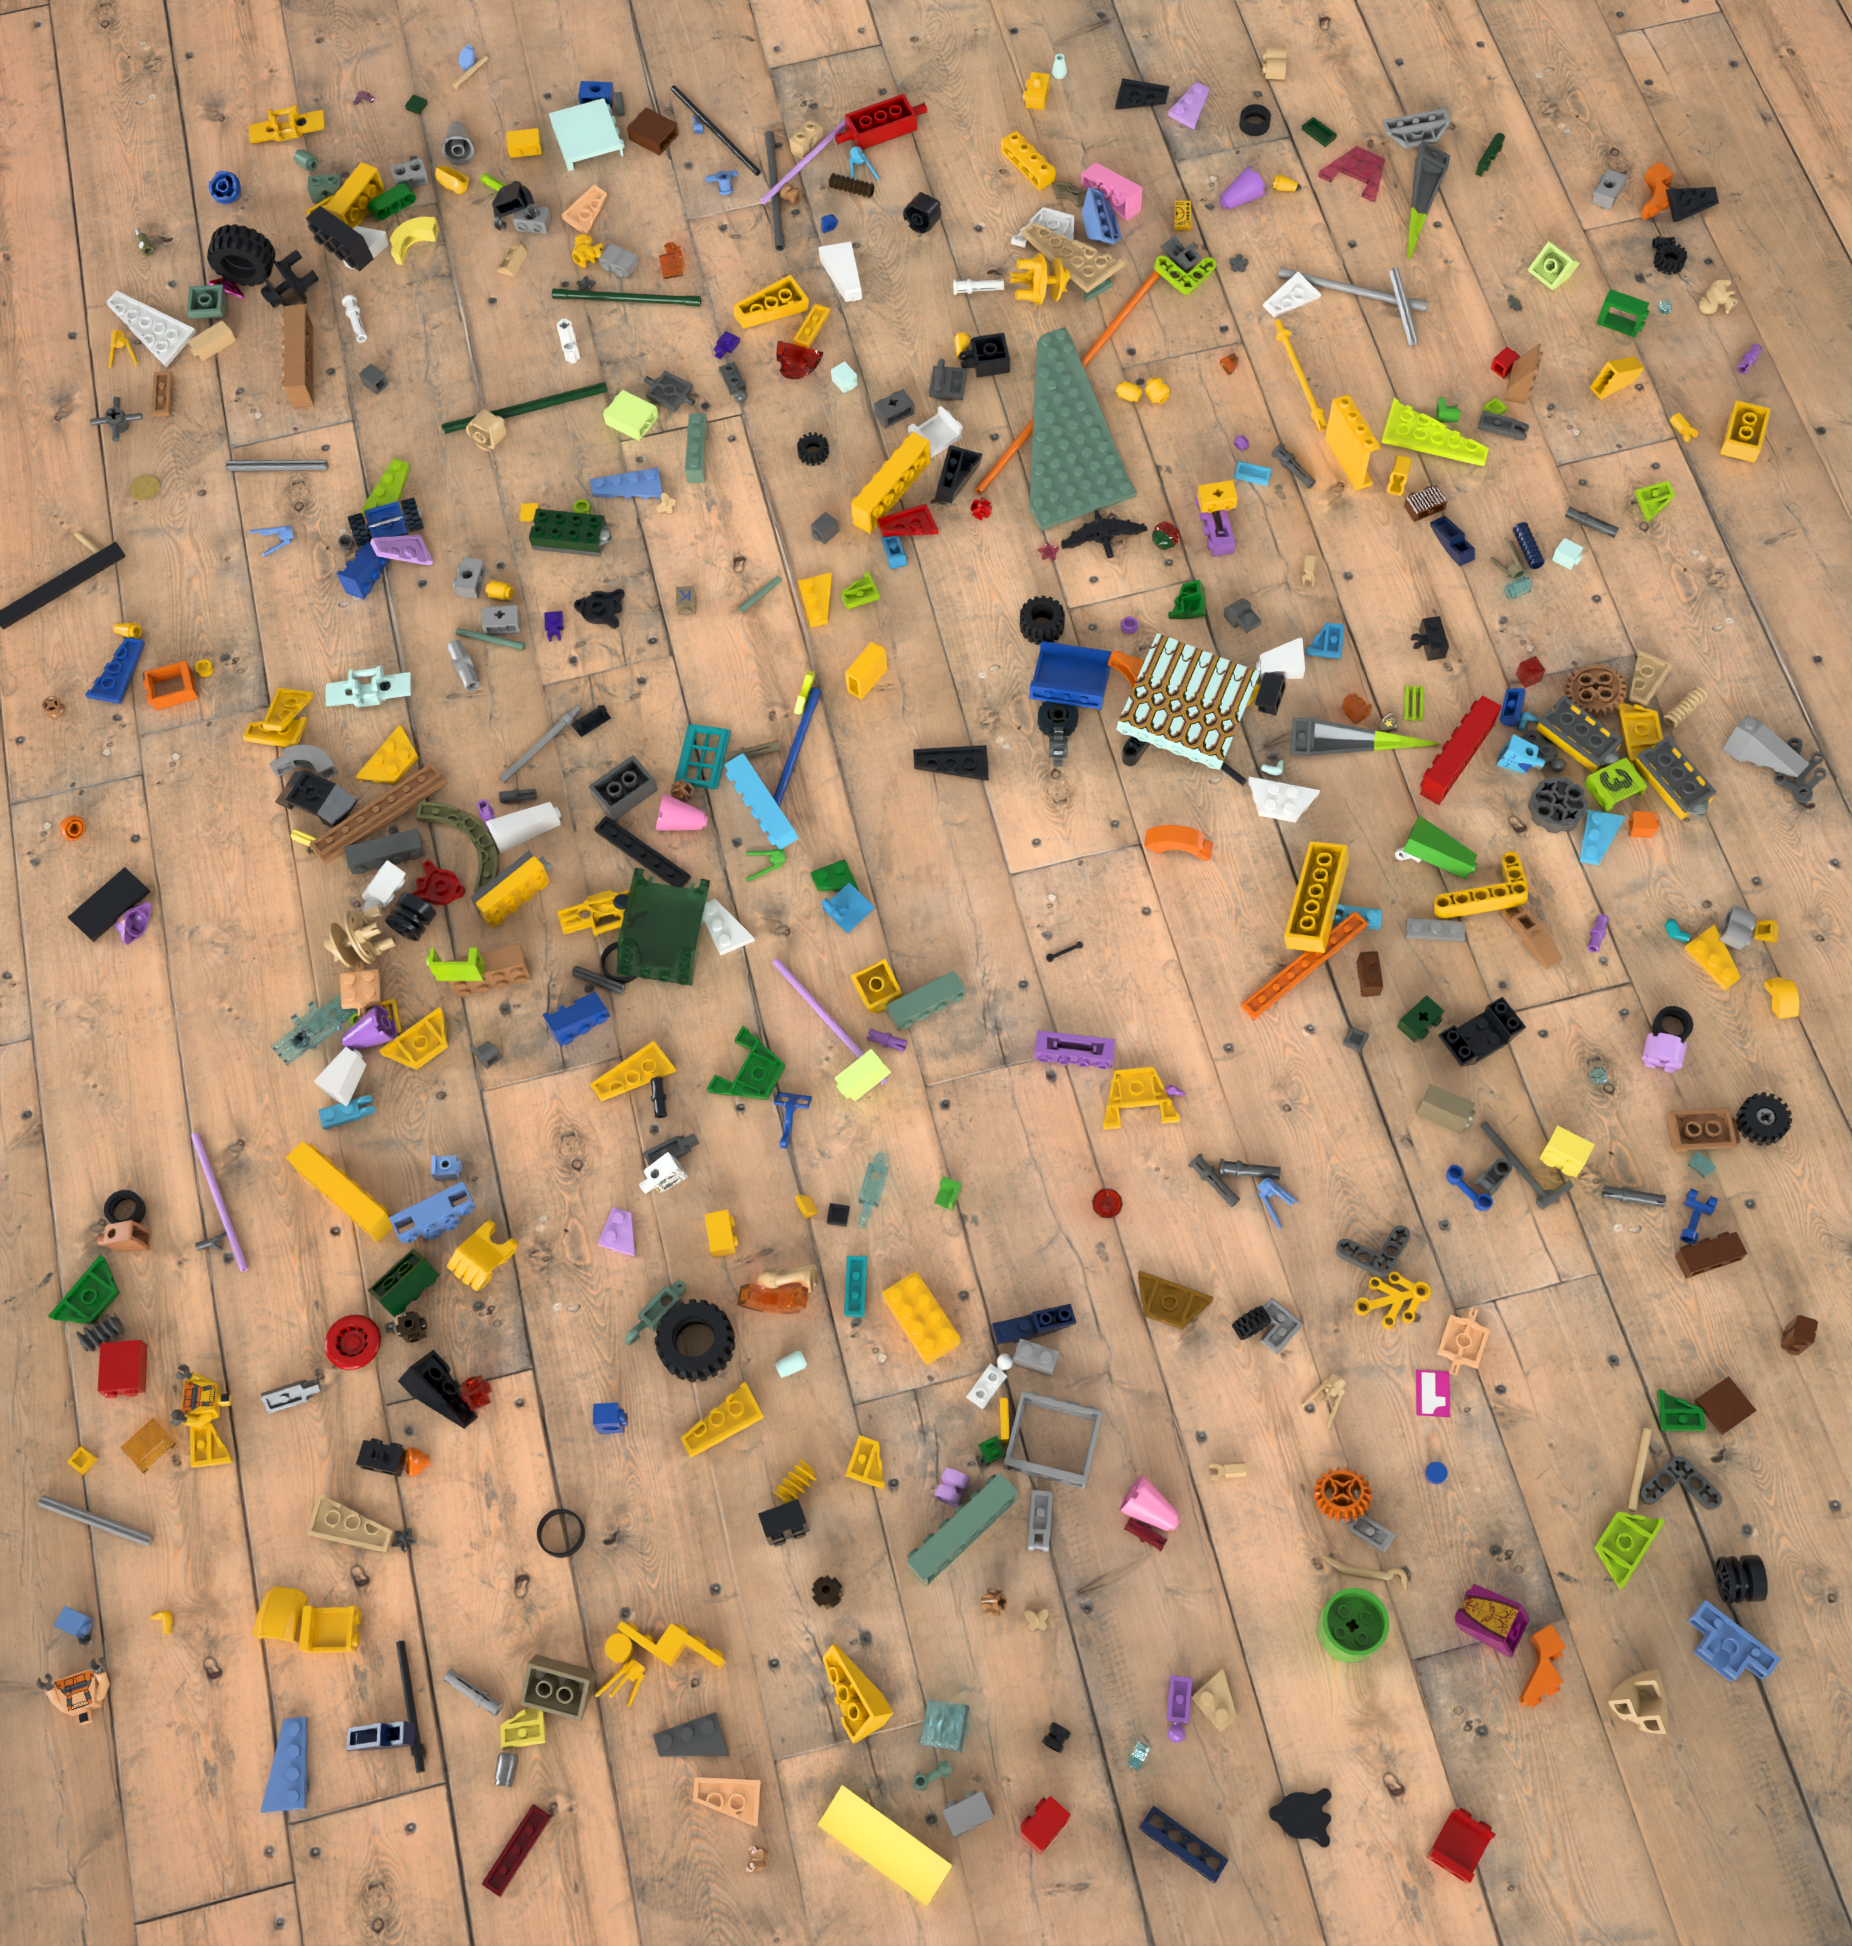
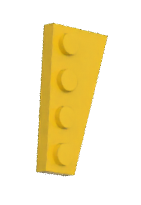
[680,1382,764,1458]

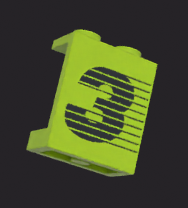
[1584,757,1647,813]

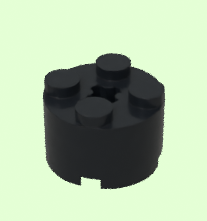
[903,192,941,234]

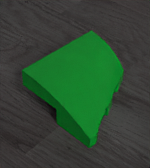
[1168,579,1206,619]

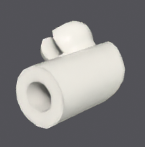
[1395,847,1421,863]

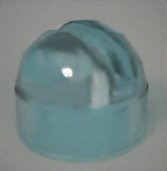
[1657,299,1672,314]
[1590,1067,1607,1084]

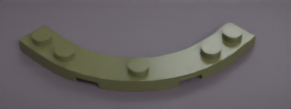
[416,801,498,893]

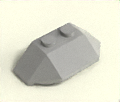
[1382,109,1450,149]

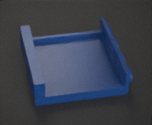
[1029,641,1112,710]

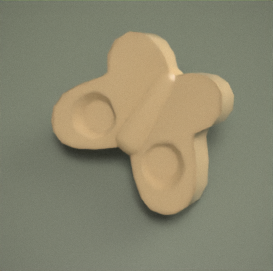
[656,493,677,514]
[1024,1609,1049,1632]

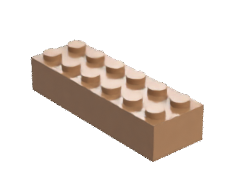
[282,304,314,409]

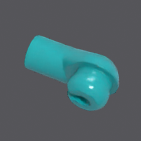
[1665,918,1691,943]

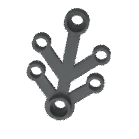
[1774,737,1826,803]

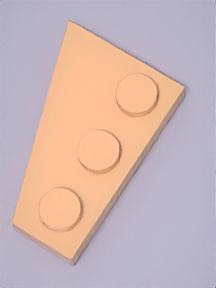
[693,1777,761,1827]

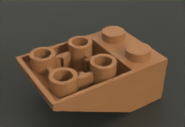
[1504,344,1543,404]

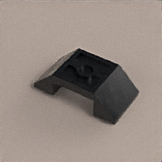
[275,770,357,828]
[1438,996,1526,1067]

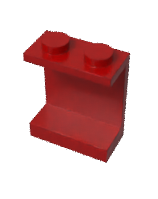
[1427,1808,1496,1884]

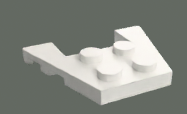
[1011,207,1074,248]

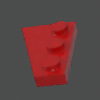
[877,503,939,537]

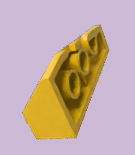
[822,1644,894,1744]

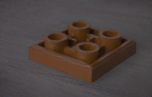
[1694,1376,1757,1435]

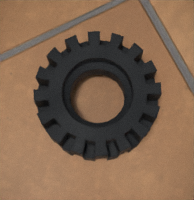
[1653,242,1687,275]
[797,432,829,466]
[1232,1306,1272,1340]

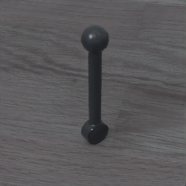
[1046,941,1083,962]

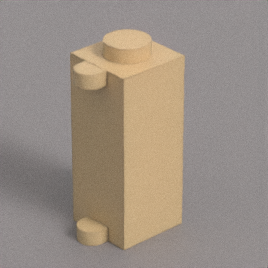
[188,320,236,362]

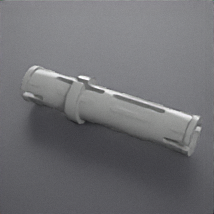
[443,1669,503,1717]

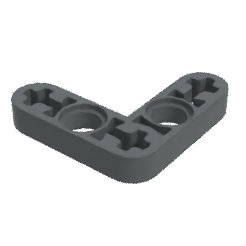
[1336,1225,1410,1278]
[1639,1456,1722,1510]

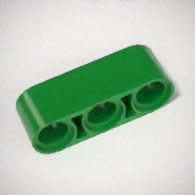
[367,183,416,221]

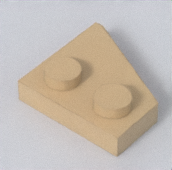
[1191,1669,1237,1733]

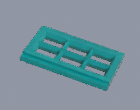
[674,724,731,789]

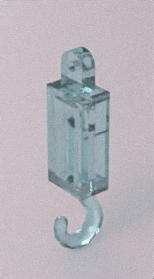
[858,1152,888,1229]

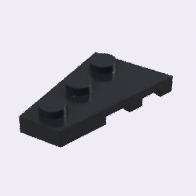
[1115,78,1170,110]

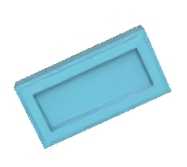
[1234,461,1272,486]

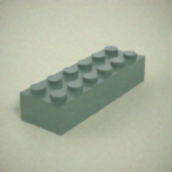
[907,1472,1018,1588]

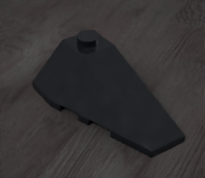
[398,1349,478,1429]

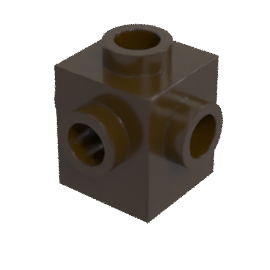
[396,1311,427,1343]
[811,1575,843,1610]

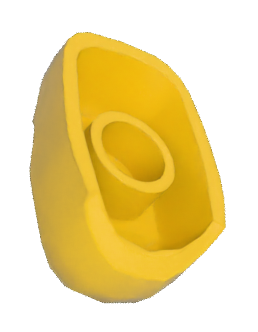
[435,166,469,195]

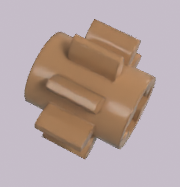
[671,779,694,802]
[980,1588,1007,1616]

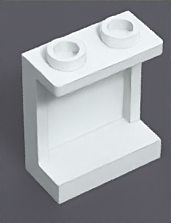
[908,406,963,458]

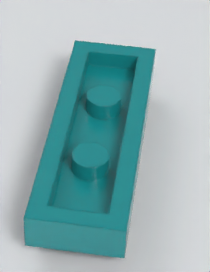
[844,1256,867,1318]

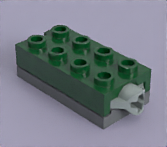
[529,509,612,557]

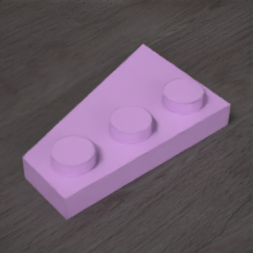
[1168,81,1210,130]
[370,535,433,566]

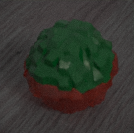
[1152,521,1179,550]

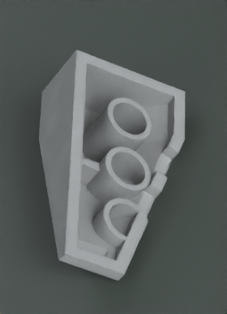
[1722,715,1809,777]

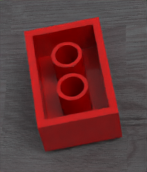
[1020,1796,1071,1855]

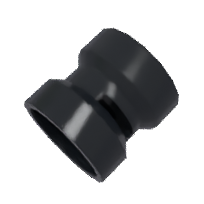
[1042,1722,1071,1753]

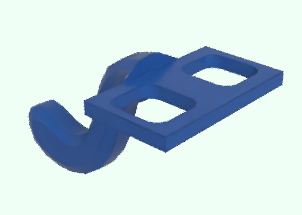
[774,1092,812,1149]

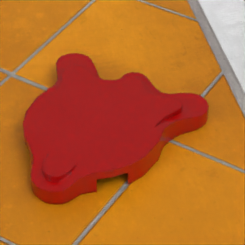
[412,860,465,905]

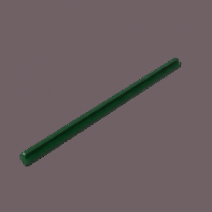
[441,382,607,434]

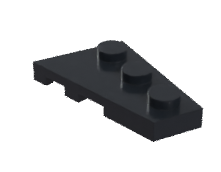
[1666,187,1719,222]

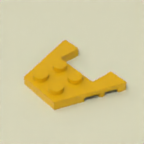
[1103,1067,1180,1130]

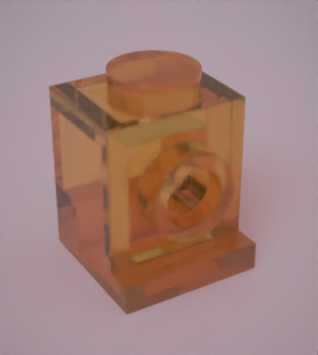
[1341,693,1372,725]

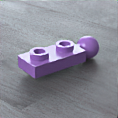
[1166,1675,1192,1743]

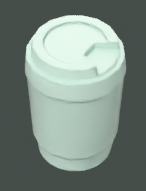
[774,1350,807,1378]

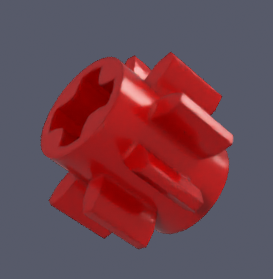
[970,497,992,521]

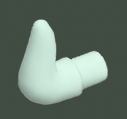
[1261,760,1283,776]

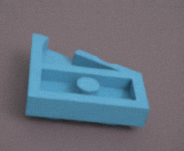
[1306,622,1344,659]

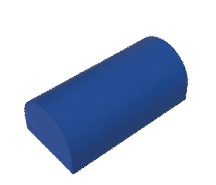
[1499,688,1526,727]

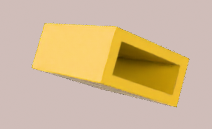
[845,642,888,700]

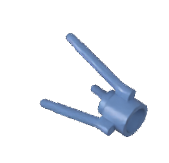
[249,525,294,557]
[1257,1177,1298,1229]

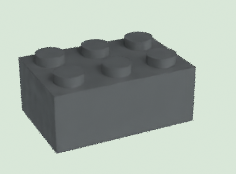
[589,755,658,821]

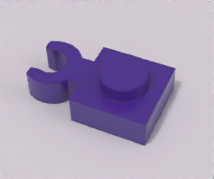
[544,611,564,642]

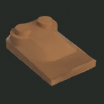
[1667,1108,1740,1153]

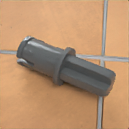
[499,788,537,803]

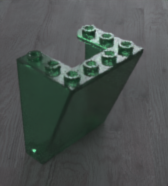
[617,868,710,986]

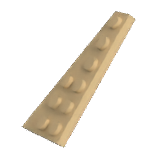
[1021,222,1125,293]

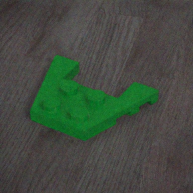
[707,1026,786,1100]

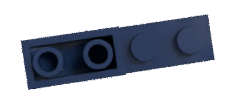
[991,1304,1077,1345]

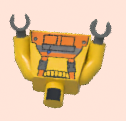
[171,1364,232,1428]

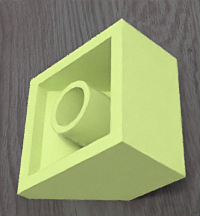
[1528,241,1580,290]

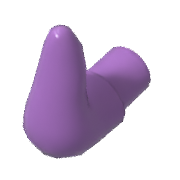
[1165,1085,1186,1096]

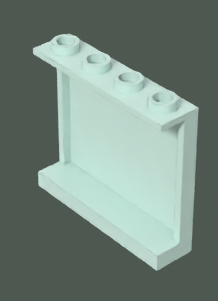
[549,98,625,171]

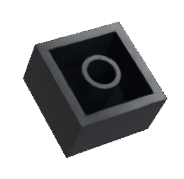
[758,1499,810,1547]

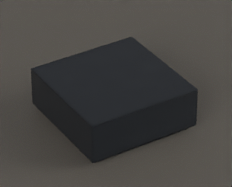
[827,1203,850,1227]

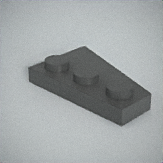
[653,1712,729,1757]

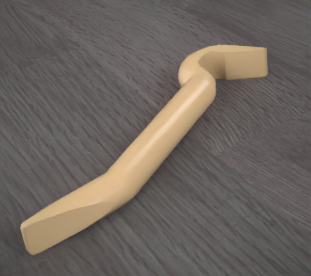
[1322,1555,1408,1591]

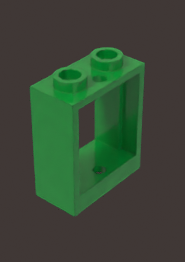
[1597,289,1650,337]

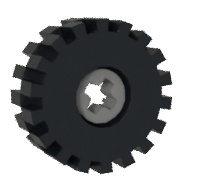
[1736,1092,1792,1146]

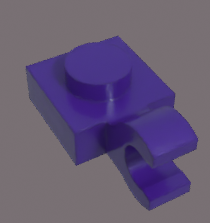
[714,331,740,359]

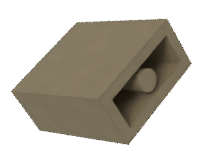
[1416,1084,1476,1134]

